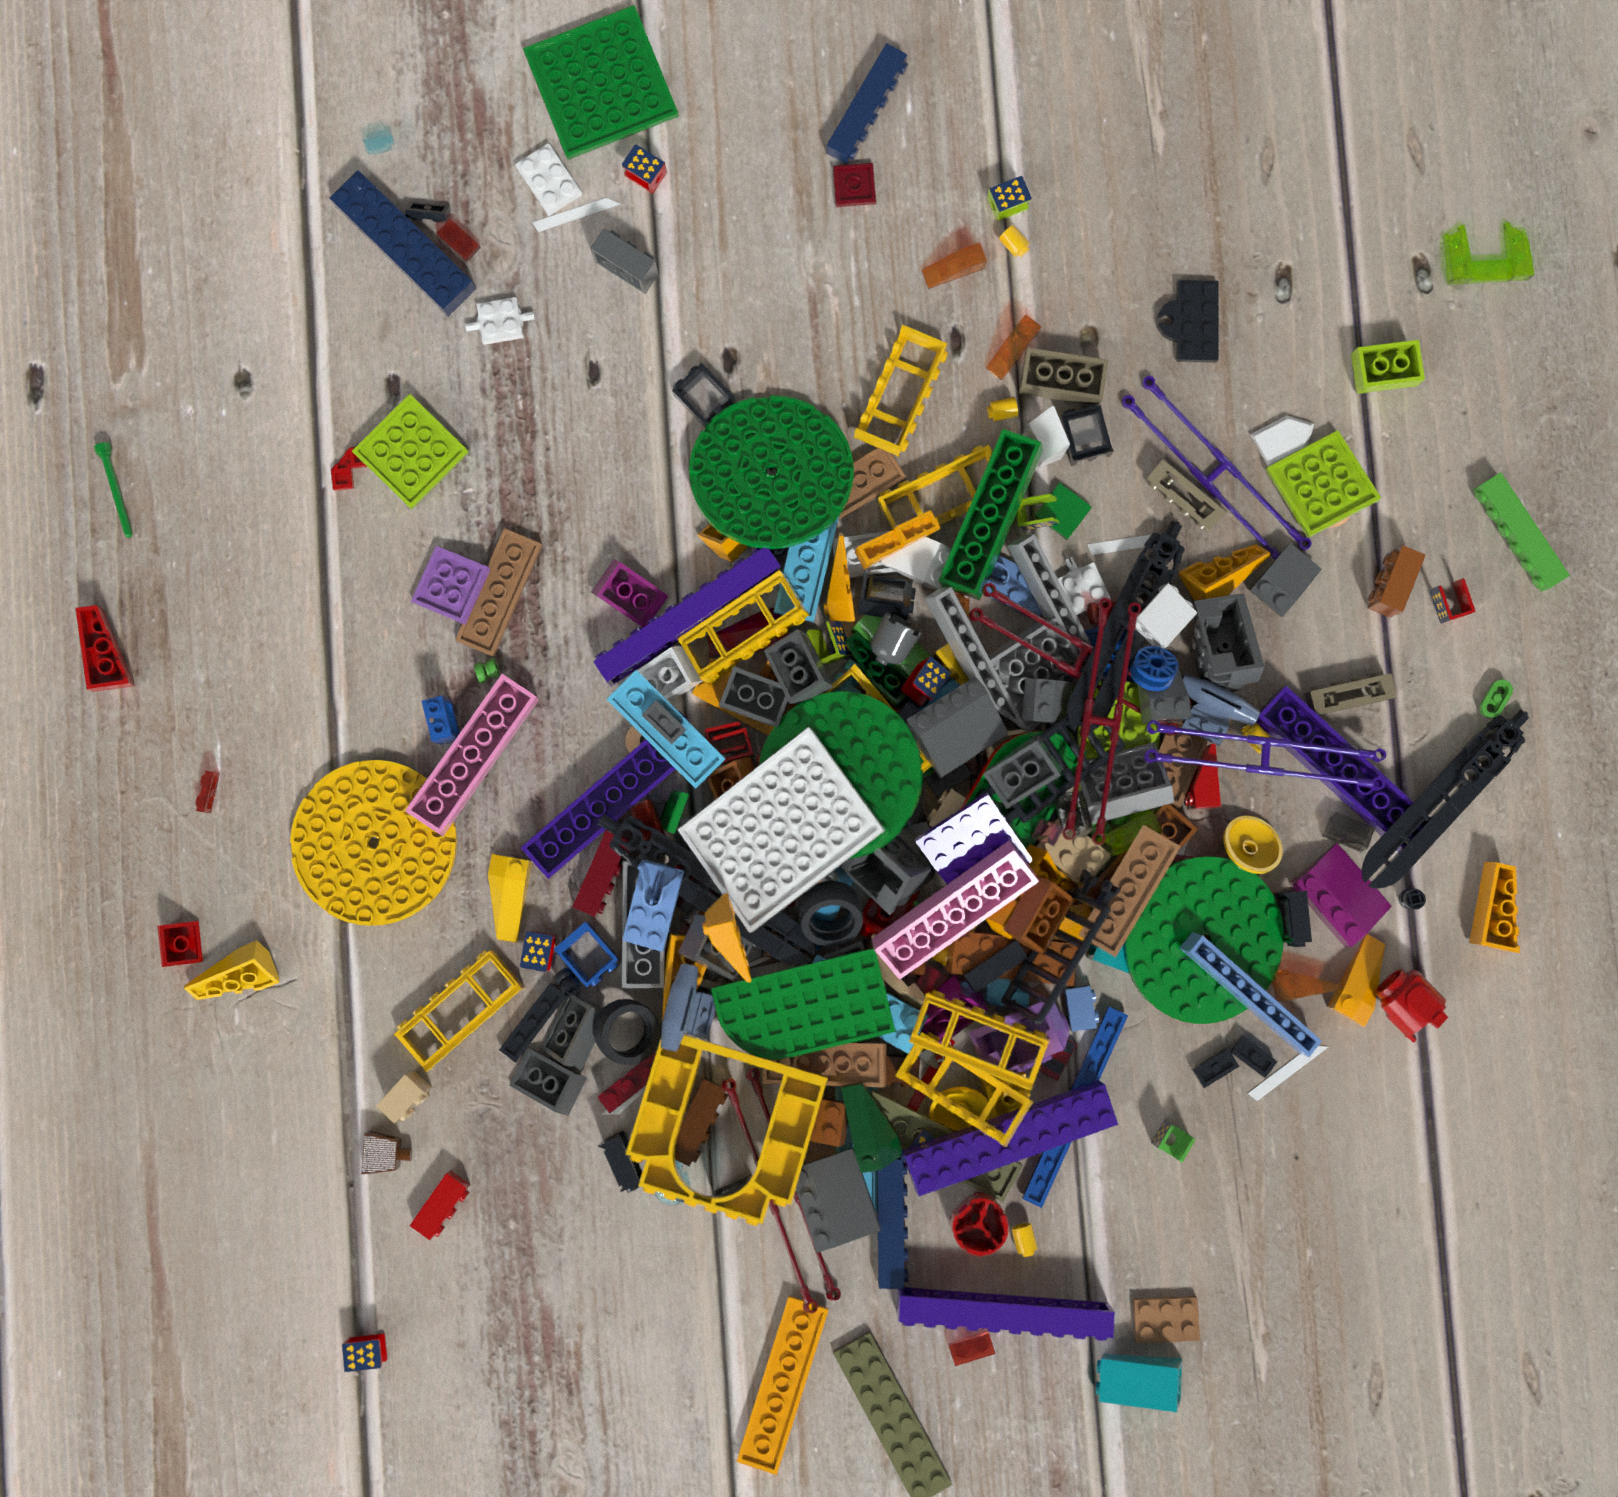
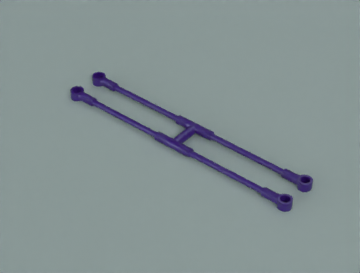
[1121,376,1312,560]
[1144,720,1386,791]

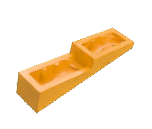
[855,510,940,569]

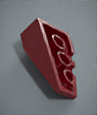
[707,608,790,657]

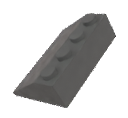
[906,676,1008,778]
[796,1148,881,1253]

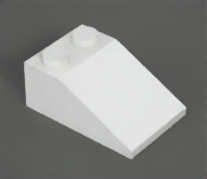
[1022,406,1070,468]
[879,525,951,589]
[627,646,702,702]

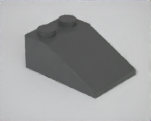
[1249,543,1322,617]
[1137,668,1191,724]
[1022,678,1077,723]
[983,734,1062,808]
[678,914,753,982]
[509,1048,587,1116]

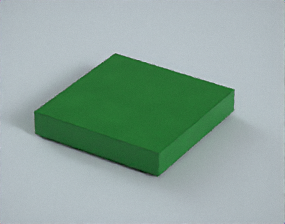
[1035,483,1092,540]
[658,789,689,834]

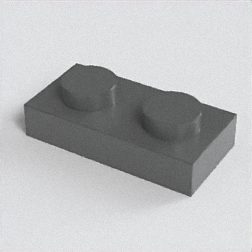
[642,700,686,745]

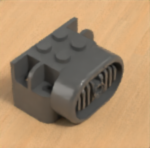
[1192,593,1265,693]
[839,825,936,915]

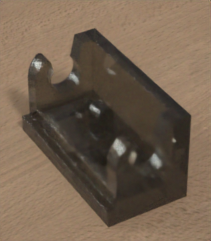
[1054,790,1094,838]
[1322,812,1375,853]

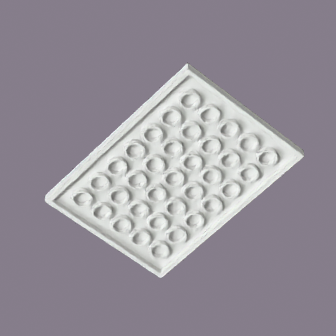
[678,727,885,933]

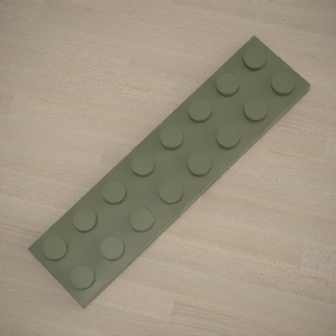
[870,1089,1023,1202]
[833,1331,952,1497]

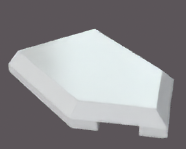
[1250,415,1314,466]

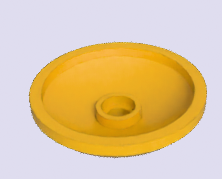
[1223,816,1283,874]
[929,1087,993,1131]

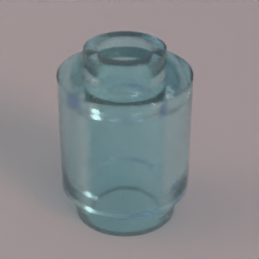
[363,129,395,155]

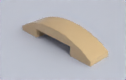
[867,934,925,1009]

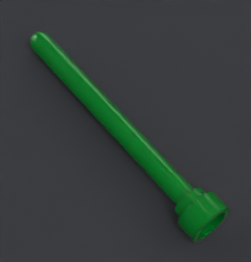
[93,442,133,538]

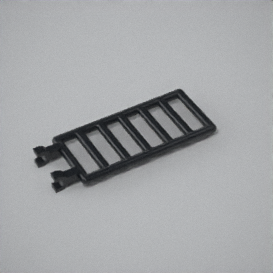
[976,697,1125,825]
[1001,869,1121,1025]

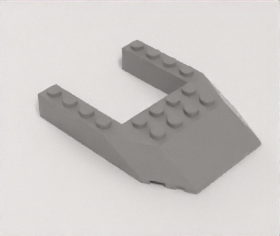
[924,534,1091,732]

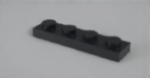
[499,983,566,1063]

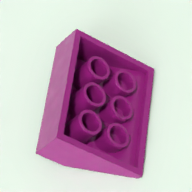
[1290,843,1392,947]

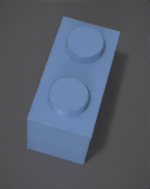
[1063,985,1099,1032]

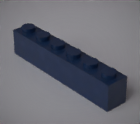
[826,43,908,165]
[878,1157,908,1289]

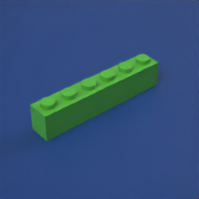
[1473,472,1570,592]

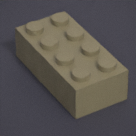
[1019,347,1109,406]

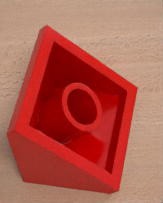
[157,921,203,967]

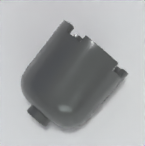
[870,612,922,665]

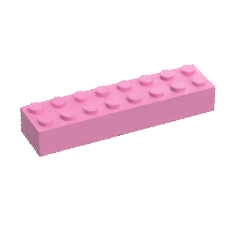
[405,674,539,836]
[872,841,1038,979]

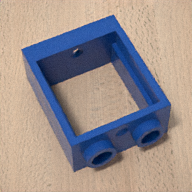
[421,696,460,745]
[554,921,620,987]

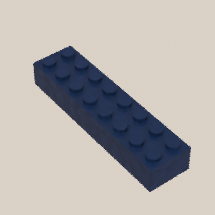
[329,170,477,317]

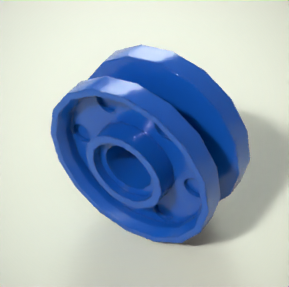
[1130,646,1178,691]

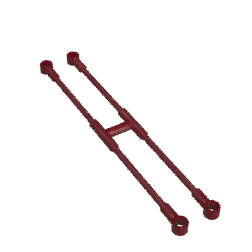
[969,583,1191,736]
[1062,598,1141,845]
[722,1068,841,1313]

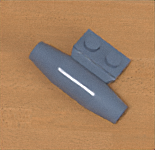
[1181,673,1260,746]
[660,964,715,1052]

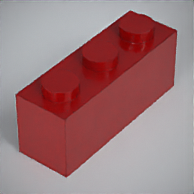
[409,1170,471,1241]

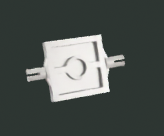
[465,297,535,345]
[1058,557,1111,623]

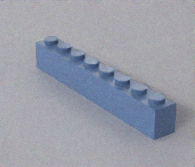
[1179,932,1322,1057]

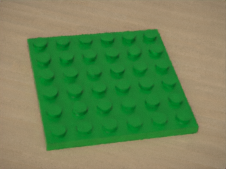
[522,5,679,160]

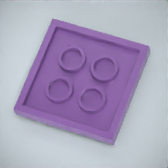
[411,546,491,625]

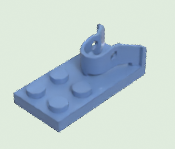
[986,556,1042,621]
[623,860,684,952]

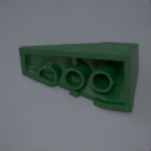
[844,631,909,709]
[841,1082,903,1173]

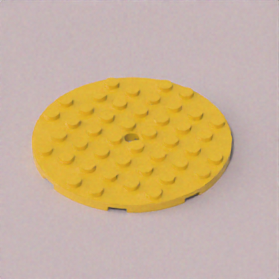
[290,760,457,926]

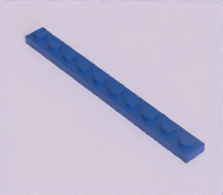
[1022,1006,1128,1208]

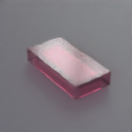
[1032,819,1064,846]

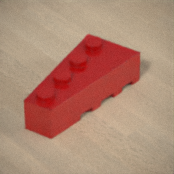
[75,605,135,692]

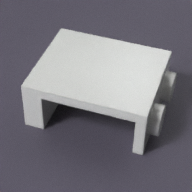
[1135,583,1197,649]

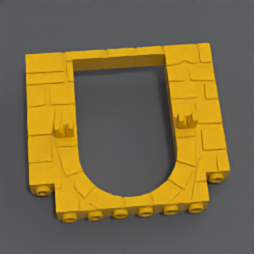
[626,1035,828,1226]

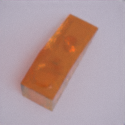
[921,242,987,290]
[986,314,1042,381]
[1272,969,1343,1002]

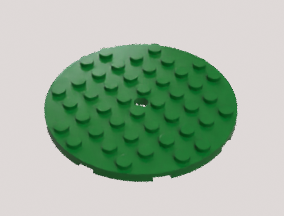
[689,395,854,549]
[758,691,923,859]
[1124,856,1284,1024]

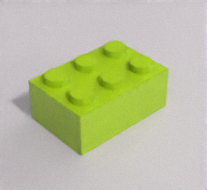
[1351,340,1425,394]

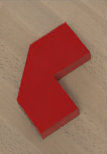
[331,447,367,491]

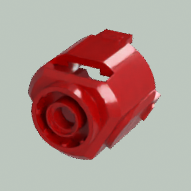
[1375,969,1449,1043]
[950,1192,1009,1257]

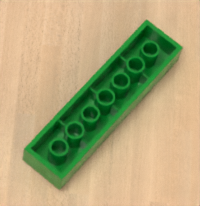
[938,429,1043,601]

